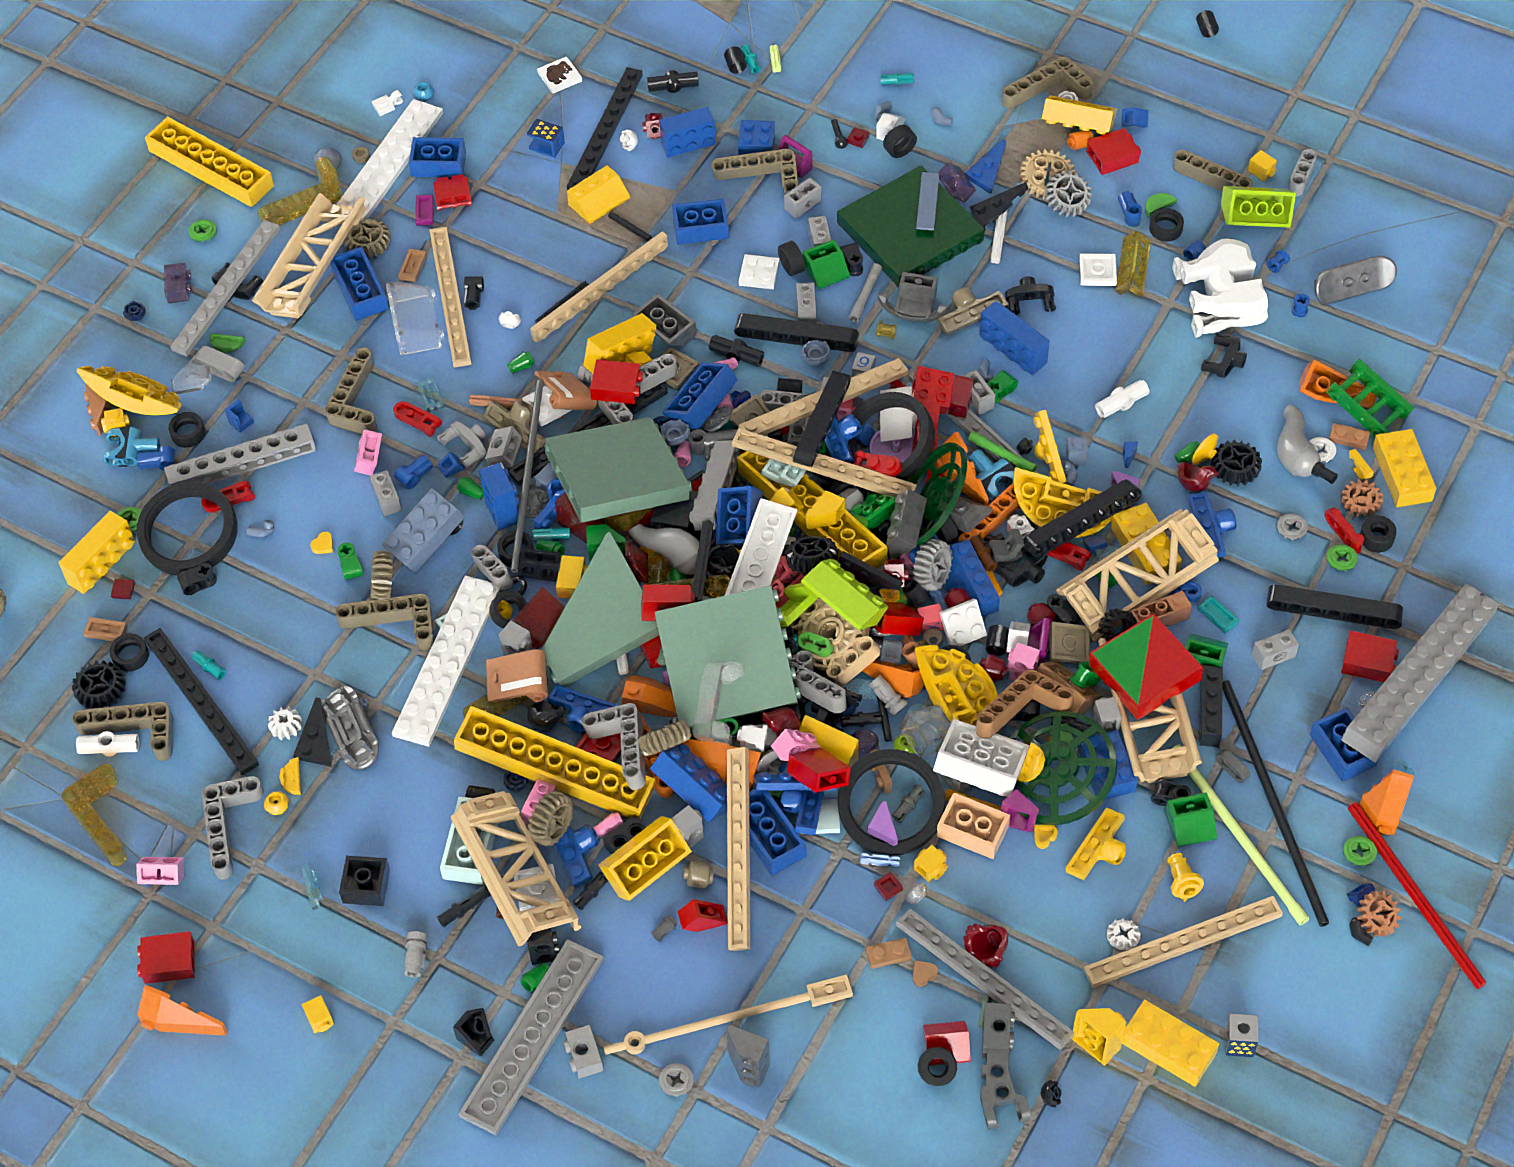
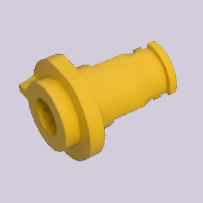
[1167,853,1204,902]

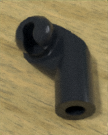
[1349,917,1373,946]

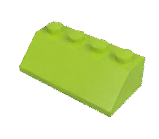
[1221,186,1296,228]
[801,559,888,630]

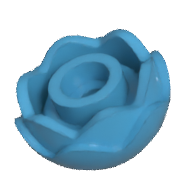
[413,82,434,101]

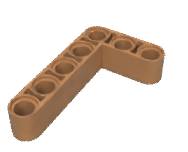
[976,670,1074,739]

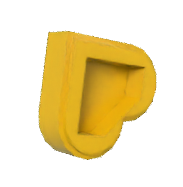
[310,532,333,554]
[1034,825,1058,849]

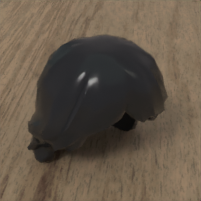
[707,543,739,577]
[527,700,565,731]

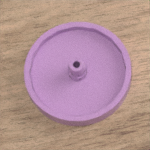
[869,430,915,463]

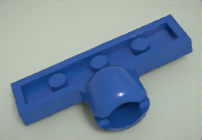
[825,414,862,463]
[533,478,571,529]
[1188,491,1237,558]
[548,684,619,733]
[753,761,836,791]
[780,790,824,835]
[555,824,599,888]

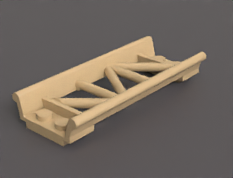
[252,193,366,318]
[1056,509,1219,643]
[1098,638,1202,783]
[450,791,581,946]

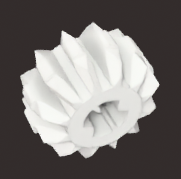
[268,706,302,741]

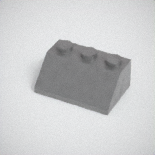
[632,293,697,346]
[886,489,927,559]
[949,496,993,533]
[727,1024,770,1088]

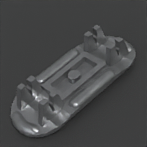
[1314,255,1397,304]
[321,686,379,770]

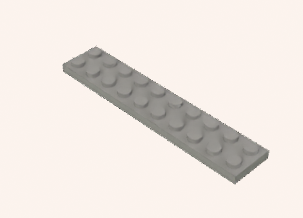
[459,939,604,1136]

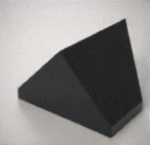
[453,1008,494,1056]

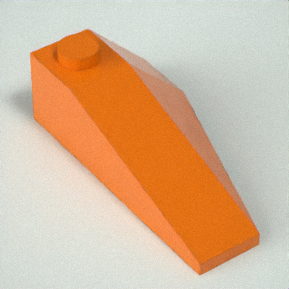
[1299,360,1377,409]
[935,432,989,506]
[852,658,924,698]
[621,675,677,718]
[682,739,761,792]
[1359,770,1414,836]
[138,985,228,1035]

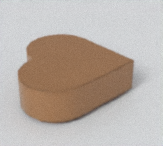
[913,961,938,987]

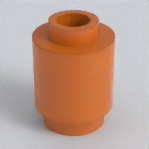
[1067,130,1094,150]

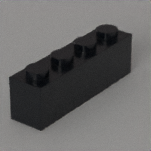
[1199,665,1223,747]

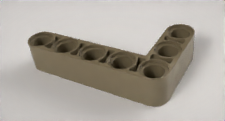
[1002,57,1093,108]
[711,149,799,195]
[1173,150,1253,222]
[325,347,377,434]
[335,594,434,651]
[72,702,173,761]

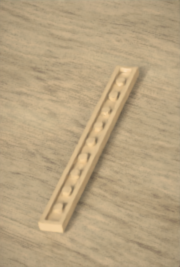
[429,227,472,368]
[530,231,668,343]
[738,358,908,436]
[732,428,917,498]
[727,747,751,951]
[1083,896,1283,988]

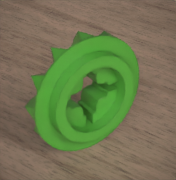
[188,219,217,243]
[117,507,142,533]
[1327,544,1358,572]
[1343,836,1377,867]

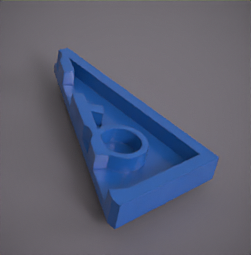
[965,139,1007,194]

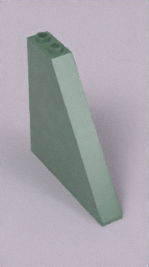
[542,532,659,687]

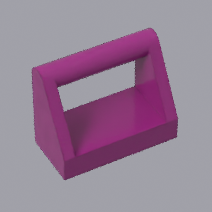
[778,135,813,178]
[1027,618,1050,667]
[1000,789,1039,832]

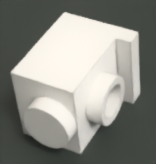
[1007,514,1034,539]
[737,725,768,753]

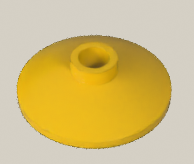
[1192,433,1219,465]

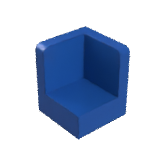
[1121,108,1149,128]
[225,399,254,432]
[855,422,876,448]

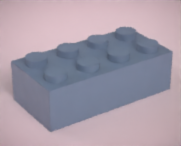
[382,488,465,573]

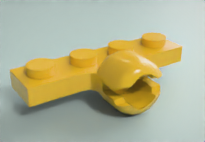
[1034,410,1067,483]
[1065,807,1126,880]

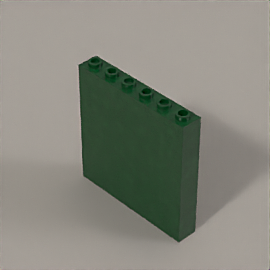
[837,165,984,288]

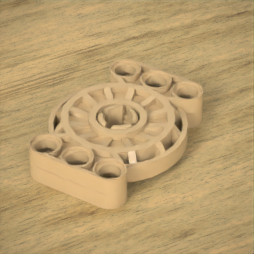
[790,597,881,685]

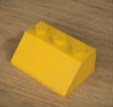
[567,165,630,224]
[799,715,859,767]
[1072,1008,1127,1066]

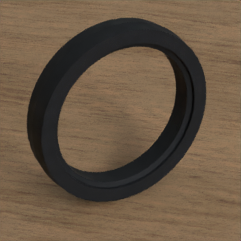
[848,392,935,481]
[137,481,238,576]
[837,749,945,856]

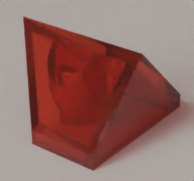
[625,541,648,583]

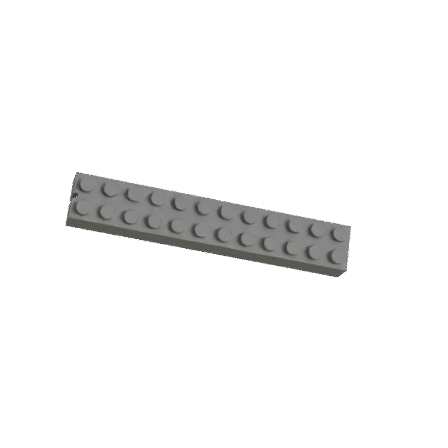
[1341,583,1500,763]

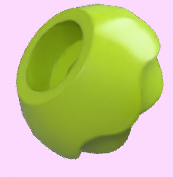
[893,734,918,754]

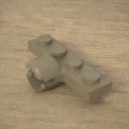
[937,287,1008,336]
[483,400,545,453]

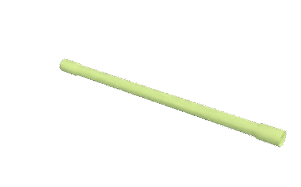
[1172,744,1309,925]

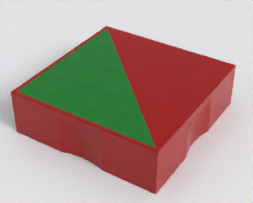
[1089,613,1203,720]

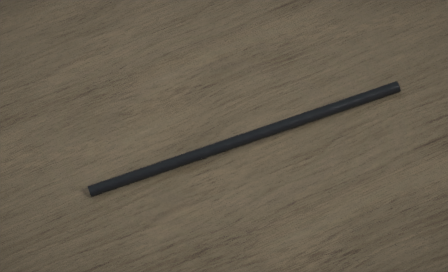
[1222,680,1329,927]

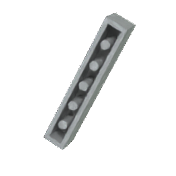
[689,440,741,530]

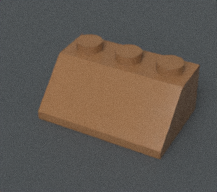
[1037,661,1102,718]

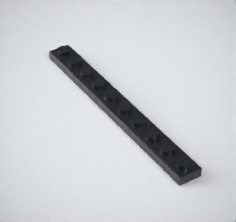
[567,67,643,190]
[508,383,668,486]
[144,628,259,775]

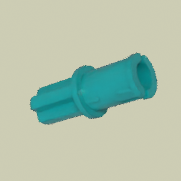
[740,43,761,74]
[881,72,914,86]
[532,527,570,541]
[192,650,226,680]

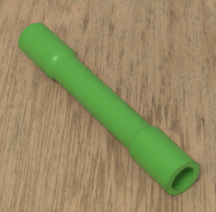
[968,430,1037,472]

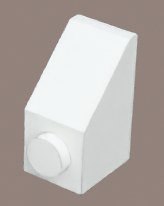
[876,113,905,141]
[1006,621,1030,652]

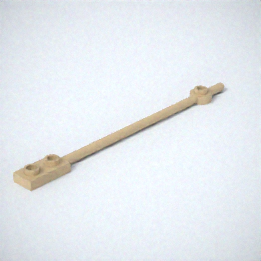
[603,974,853,1055]

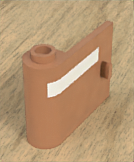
[534,371,597,411]
[486,649,548,703]

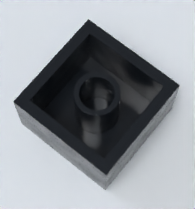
[339,855,390,906]

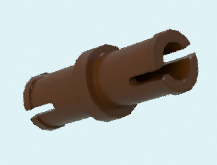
[970,535,997,572]

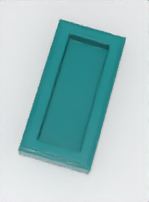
[1198,595,1239,634]

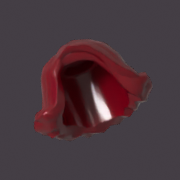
[1177,462,1219,492]
[762,707,801,737]
[963,923,1009,969]

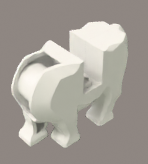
[1172,239,1268,338]

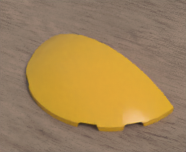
[77,366,182,415]
[1013,467,1112,538]
[915,645,998,729]

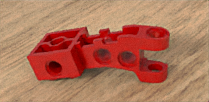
[910,366,954,453]

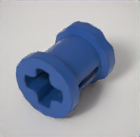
[1266,249,1290,273]
[1291,294,1310,317]

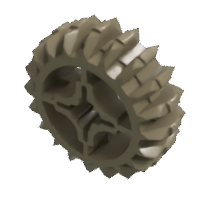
[343,217,391,259]
[370,550,393,600]
[638,720,691,756]
[528,791,574,846]

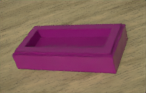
[415,194,434,226]

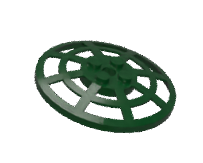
[909,442,967,547]
[1004,711,1118,825]

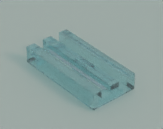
[416,377,445,412]

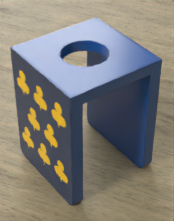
[527,119,565,158]

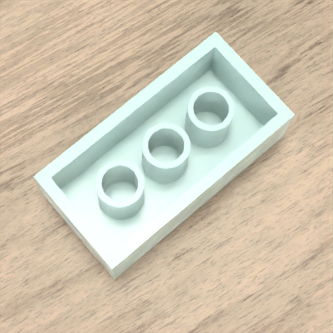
[440,797,498,885]

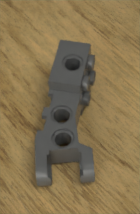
[980,1003,1031,1130]

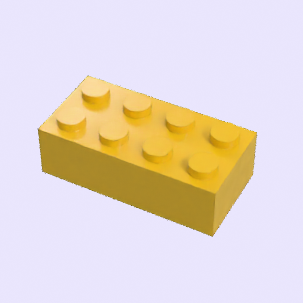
[1042,95,1117,134]
[583,313,656,374]
[1373,429,1436,508]
[1111,502,1182,585]
[59,511,135,594]
[599,816,692,901]
[1122,999,1220,1087]

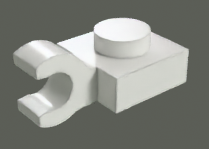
[371,90,403,116]

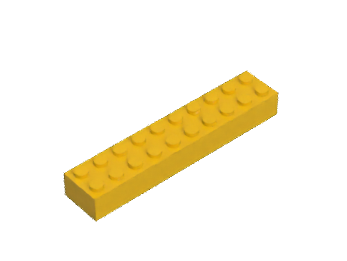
[737,451,888,568]
[454,706,656,820]

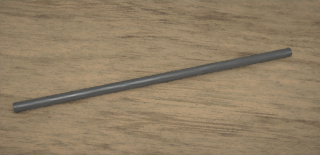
[511,379,544,573]

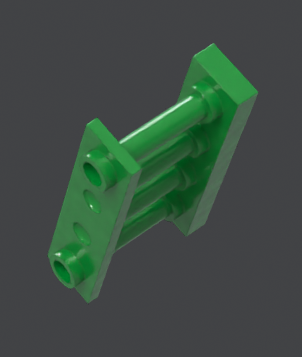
[1326,358,1414,438]

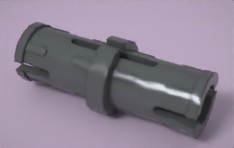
[891,784,926,823]

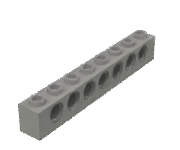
[164,424,316,486]

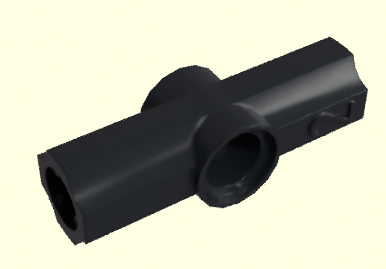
[647,70,699,93]
[709,335,764,367]

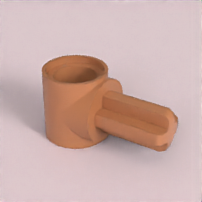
[902,635,920,668]

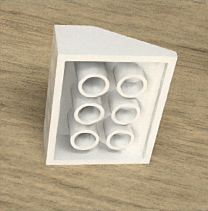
[933,719,1030,797]

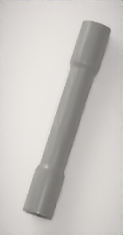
[849,263,882,323]

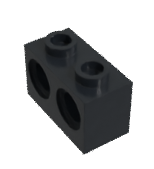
[518,548,560,582]
[603,815,646,854]
[527,928,559,965]

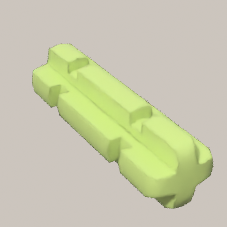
[770,45,781,73]

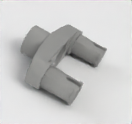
[437,421,487,468]

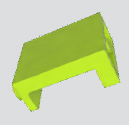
[777,583,819,627]

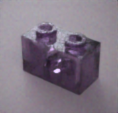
[938,162,976,203]
[164,263,192,303]

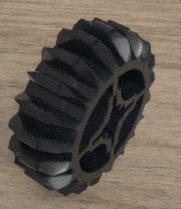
[1211,439,1262,486]
[786,535,838,575]
[72,660,126,709]

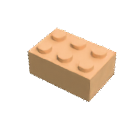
[937,793,1010,859]

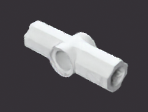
[1095,380,1149,418]
[76,731,140,757]

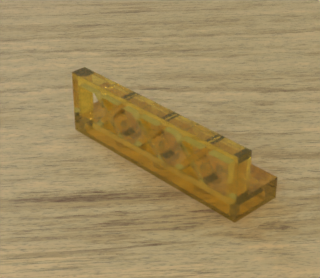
[1116,231,1151,297]

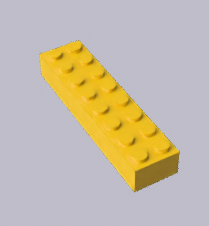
[145,116,274,207]

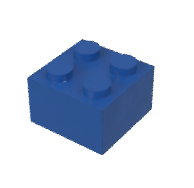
[738,120,775,155]

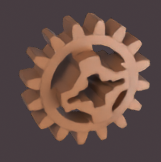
[1341,479,1383,518]
[1357,891,1402,937]

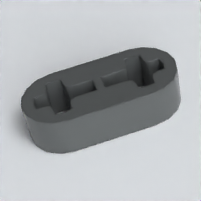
[1216,749,1250,783]

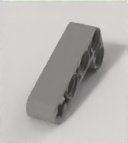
[789,650,847,713]

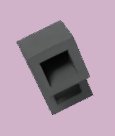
[986,529,1024,566]

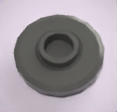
[703,405,733,432]
[518,488,549,519]

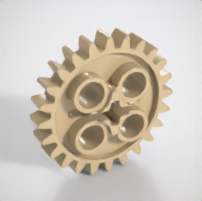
[1020,149,1076,199]

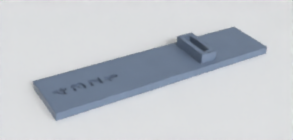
[916,172,939,230]

